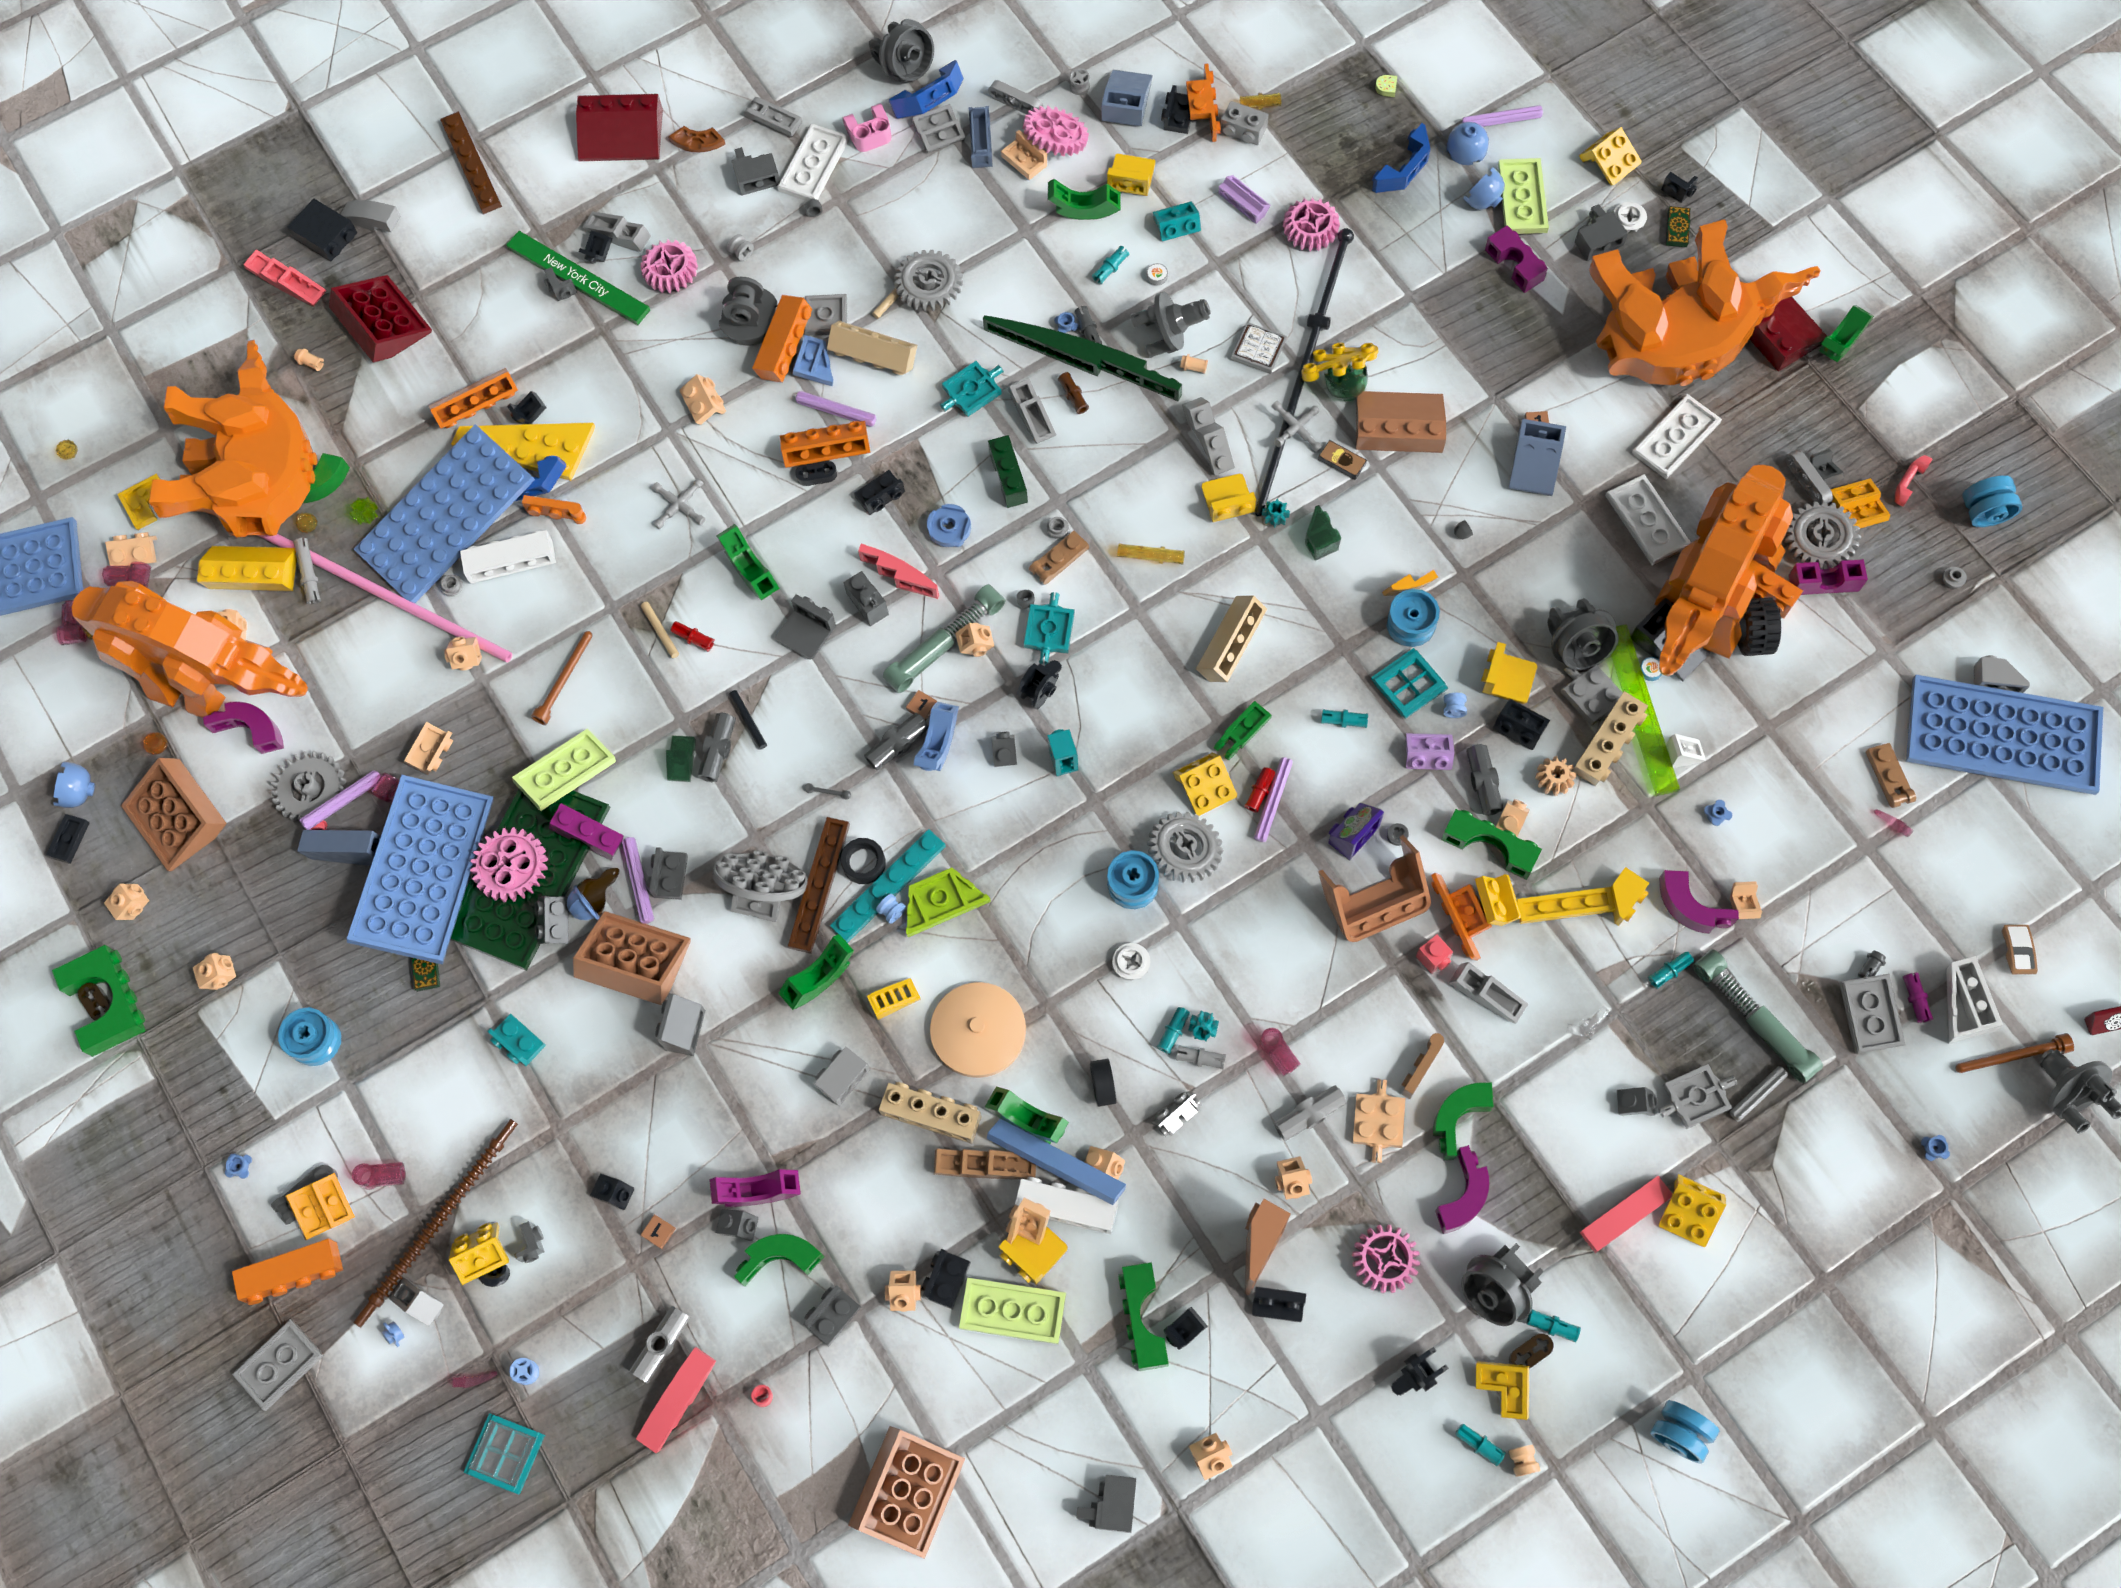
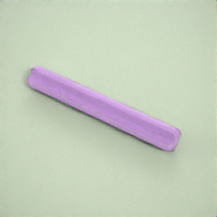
[1462,105,1543,127]
[796,391,876,427]
[1254,757,1292,842]
[300,771,382,830]
[622,837,654,924]

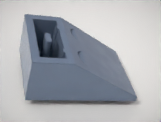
[1102,70,1153,126]
[1509,419,1566,496]

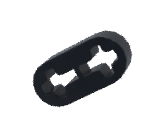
[795,460,837,486]

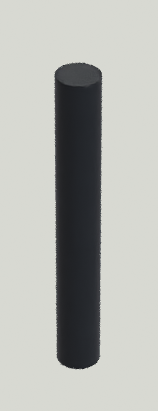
[729,690,767,749]

